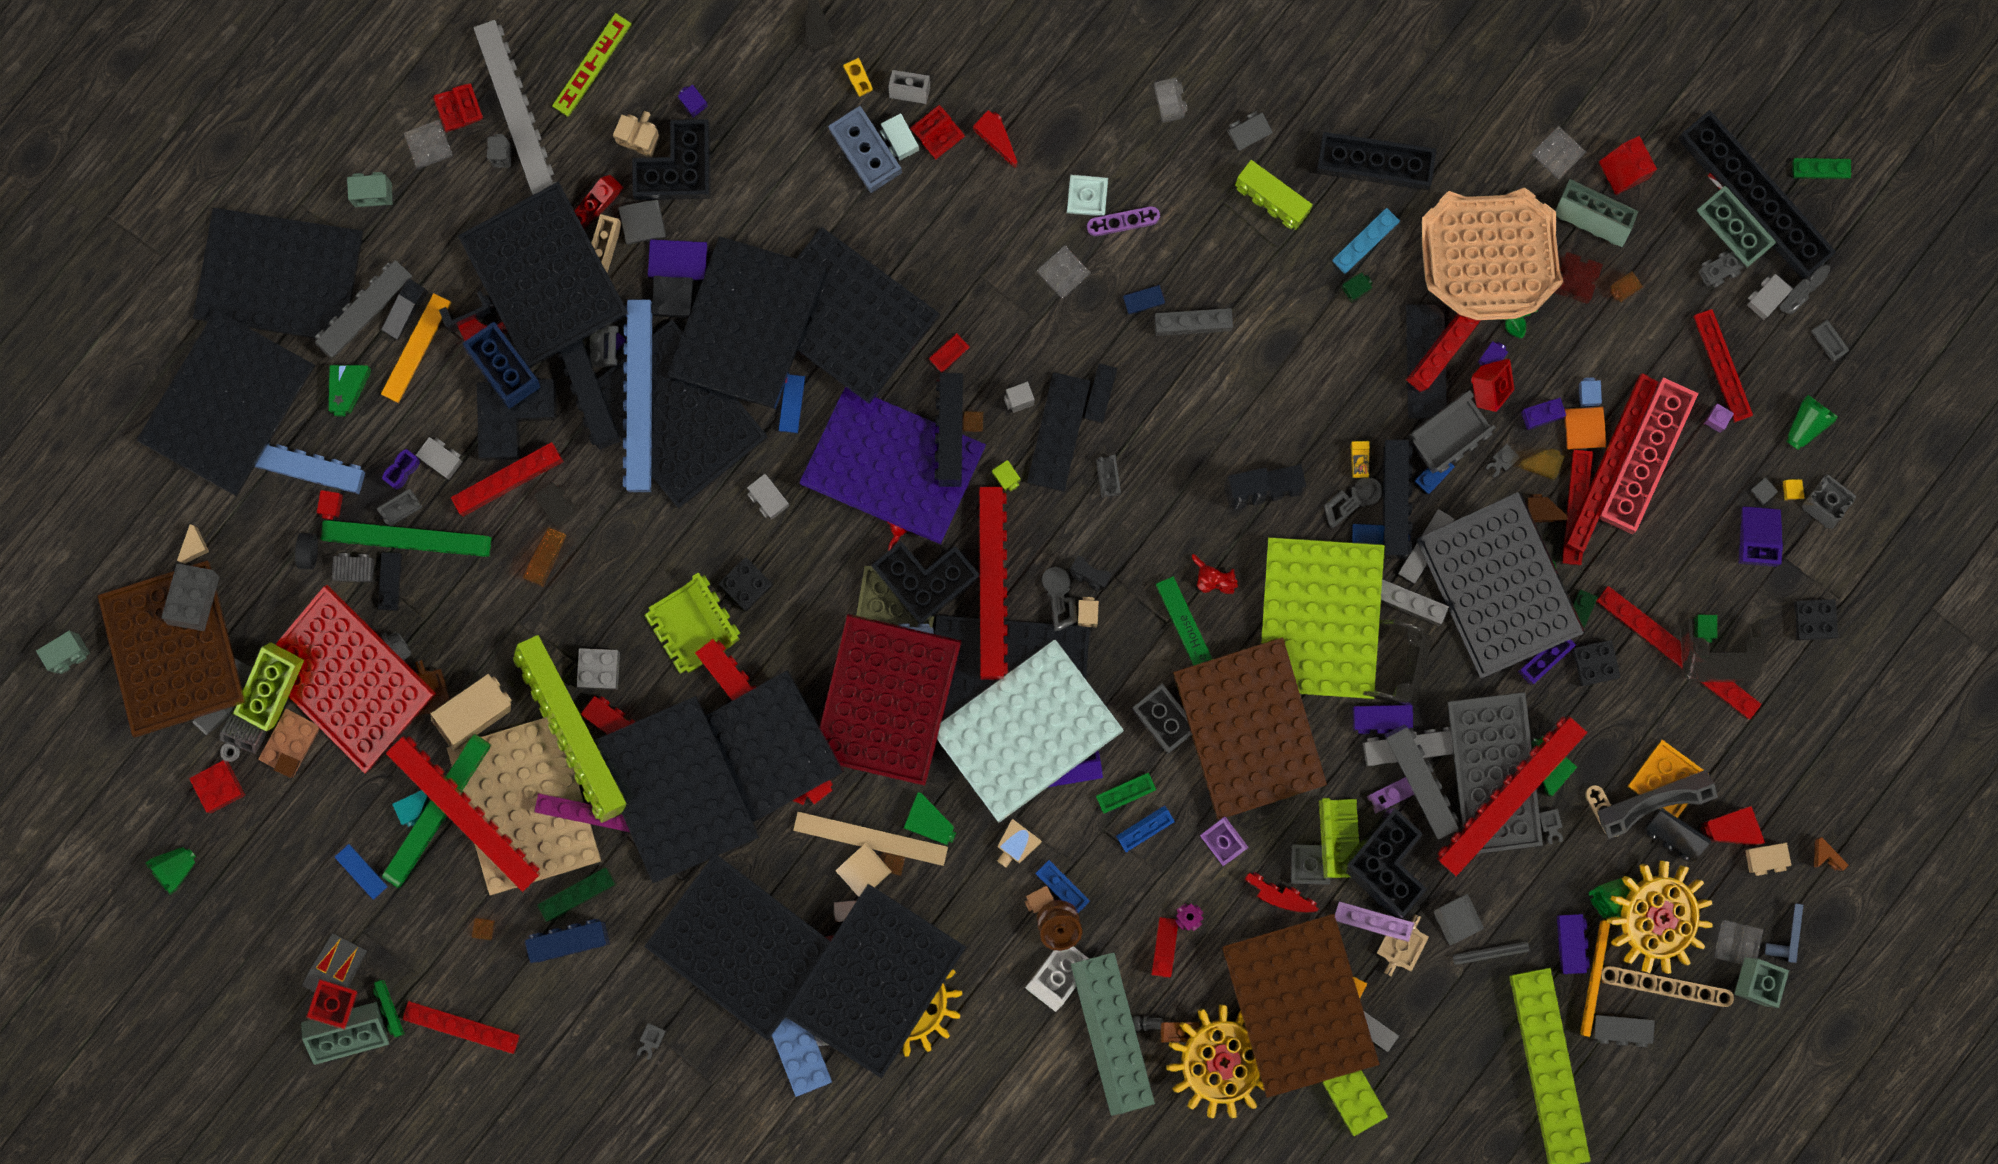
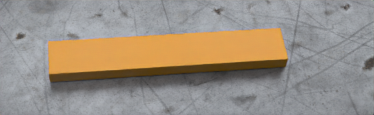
[381,293,451,403]
[1580,920,1610,1037]

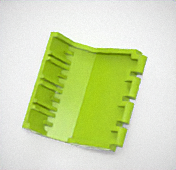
[644,573,740,674]
[1319,798,1359,878]

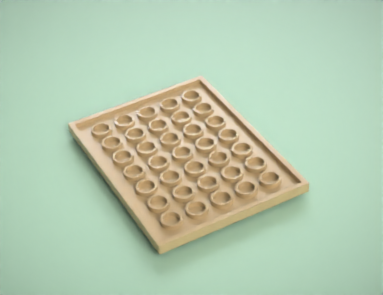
[447,718,602,896]

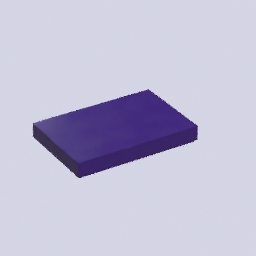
[648,240,707,281]

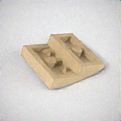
[836,843,892,897]

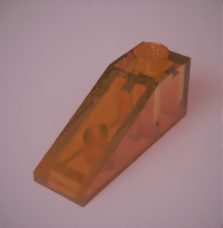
[523,527,566,587]

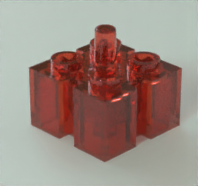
[1555,252,1603,304]

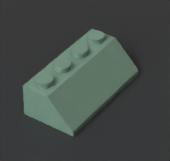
[1555,179,1638,247]
[1696,186,1776,267]
[301,1002,389,1065]

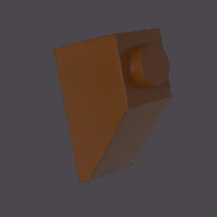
[1526,494,1567,523]

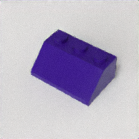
[1048,750,1103,787]

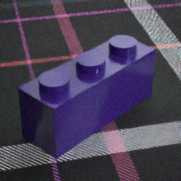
[1518,639,1576,686]
[1353,705,1413,734]
[1557,914,1590,974]

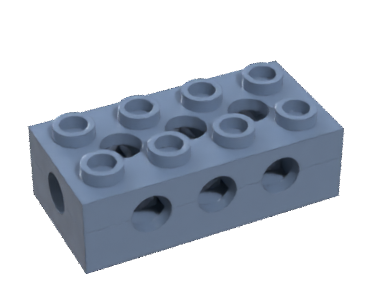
[828,106,902,193]

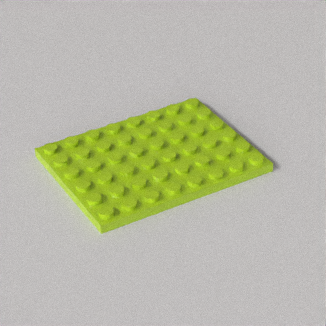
[1261,537,1385,699]

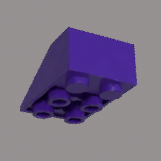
[1739,507,1783,567]

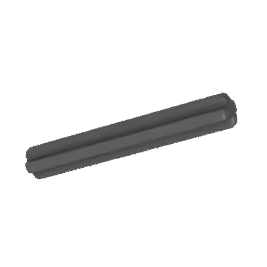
[1453,942,1529,965]

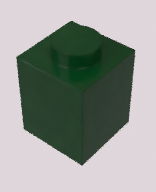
[1341,272,1373,303]

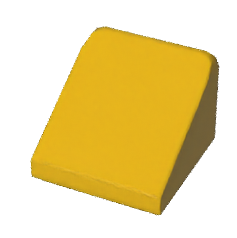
[1783,480,1804,500]

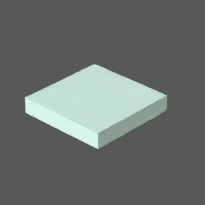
[1067,175,1108,216]

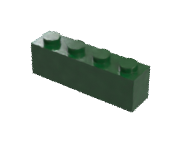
[538,868,617,922]

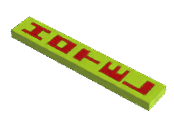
[552,13,632,117]

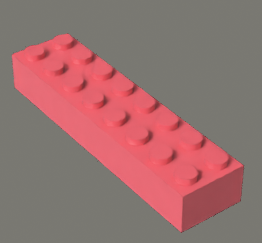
[1599,377,1699,534]

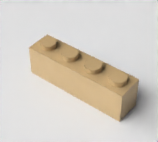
[592,214,622,273]

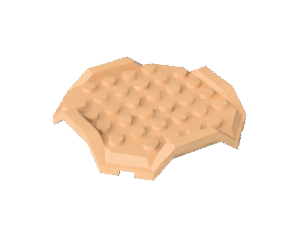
[1422,187,1563,320]

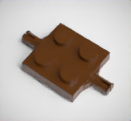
[414,660,450,725]

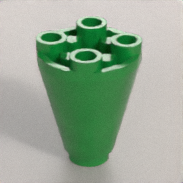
[1786,395,1838,450]

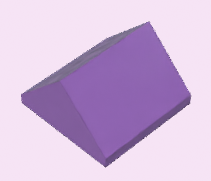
[1200,817,1249,866]

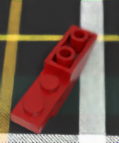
[1244,872,1319,913]

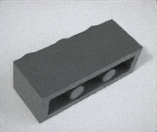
[1592,1015,1655,1047]

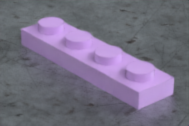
[1335,902,1414,942]

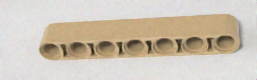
[1600,967,1734,1007]

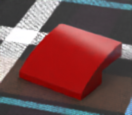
[433,83,483,132]
[910,105,965,160]

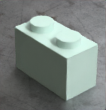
[880,114,919,161]

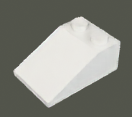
[1025,946,1089,1012]

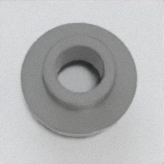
[220,743,240,762]

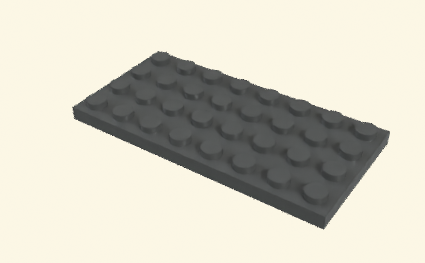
[1447,692,1543,854]

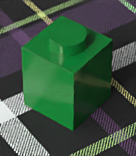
[1695,615,1717,643]

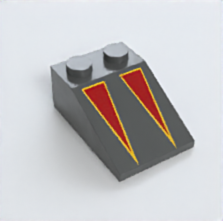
[302,933,367,992]

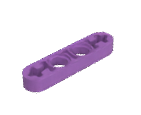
[1087,207,1160,236]

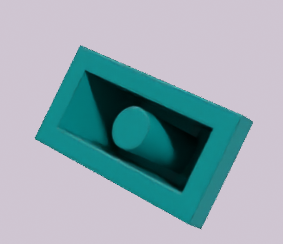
[392,790,429,827]

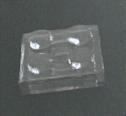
[404,120,453,169]
[1532,126,1586,180]
[1037,245,1091,299]

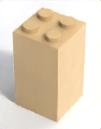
[431,674,512,751]

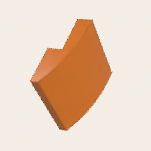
[1564,406,1606,449]

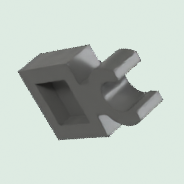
[1485,444,1520,478]
[1539,809,1563,845]
[637,1023,666,1060]

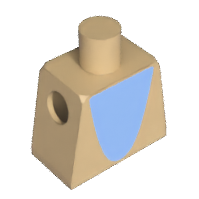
[997,819,1042,867]

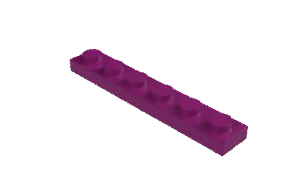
[534,793,630,832]

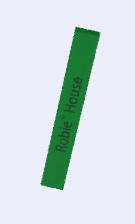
[1156,576,1212,665]

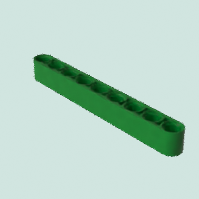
[320,520,492,557]
[382,734,491,888]

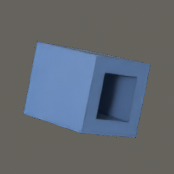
[1579,378,1602,407]

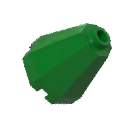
[146,847,196,895]
[1589,876,1638,918]

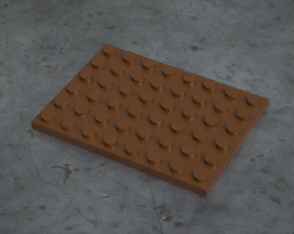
[98,560,245,738]
[1173,637,1327,820]
[1222,914,1380,1098]

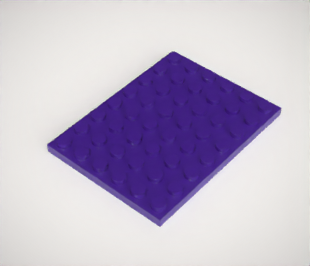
[800,387,986,544]

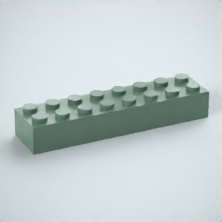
[1071,952,1155,1116]

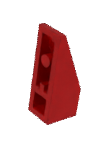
[973,110,1017,168]
[1151,917,1178,978]

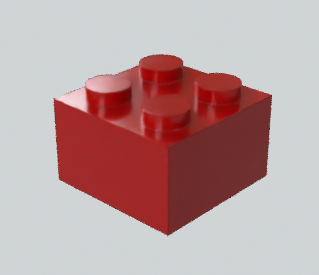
[189,760,246,814]
[307,979,358,1030]

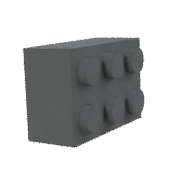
[162,564,219,631]
[1132,684,1192,754]

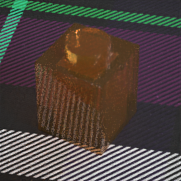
[1611,271,1643,302]

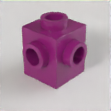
[1176,903,1204,931]

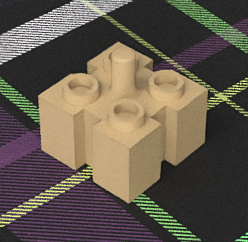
[613,111,660,158]

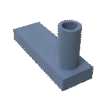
[1765,904,1803,963]

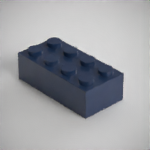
[462,322,540,409]
[525,919,610,963]

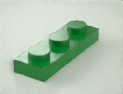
[1793,158,1851,179]
[1096,773,1156,814]
[373,980,405,1037]

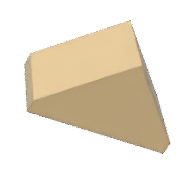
[177,525,209,564]

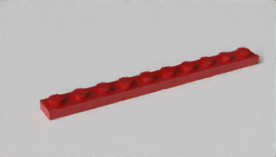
[1565,373,1659,553]
[1596,586,1762,720]

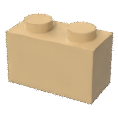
[1078,597,1098,628]
[1745,843,1791,876]

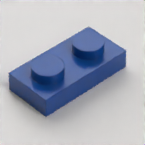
[1414,463,1455,495]

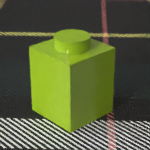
[992,460,1021,492]

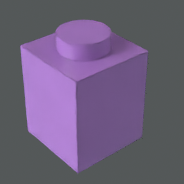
[1704,404,1734,433]

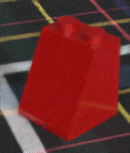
[1599,136,1657,195]
[1700,806,1765,845]

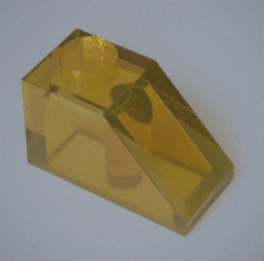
[1518,449,1564,480]

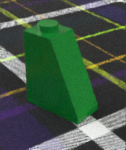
[1531,737,1577,797]
[904,792,957,846]

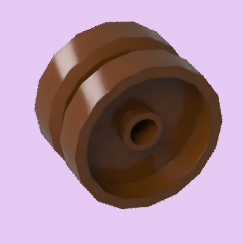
[1036,900,1082,951]

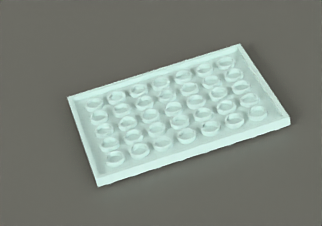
[937,640,1124,823]

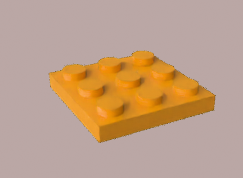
[1627,740,1709,818]

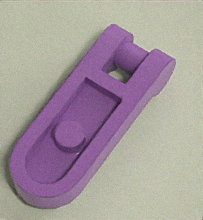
[1367,777,1414,814]

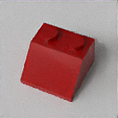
[1471,359,1515,412]

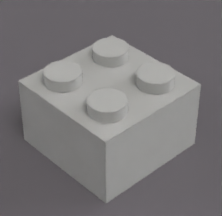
[577,649,620,690]

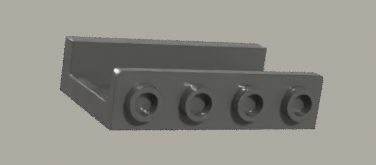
[1406,390,1496,474]

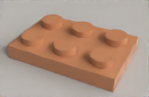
[258,709,320,777]

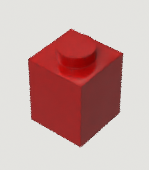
[317,490,343,520]

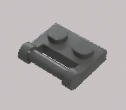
[589,326,618,368]

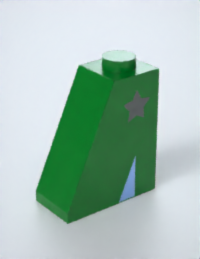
[329,365,371,417]

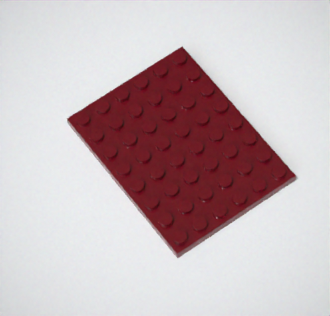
[820,614,961,786]

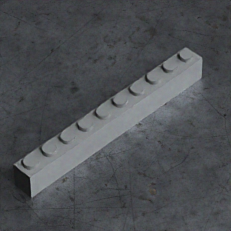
[474,20,557,195]

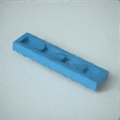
[1332,208,1400,274]

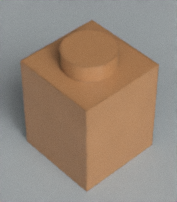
[1024,886,1054,914]

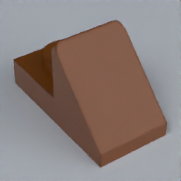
[1814,837,1849,871]
[1161,1022,1199,1042]

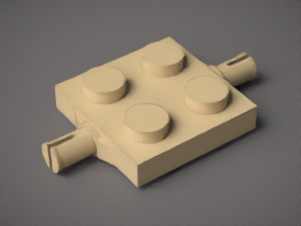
[1376,914,1429,976]

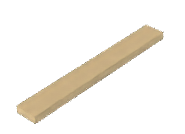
[793,812,948,866]

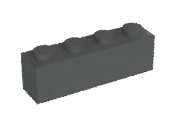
[1155,308,1233,336]

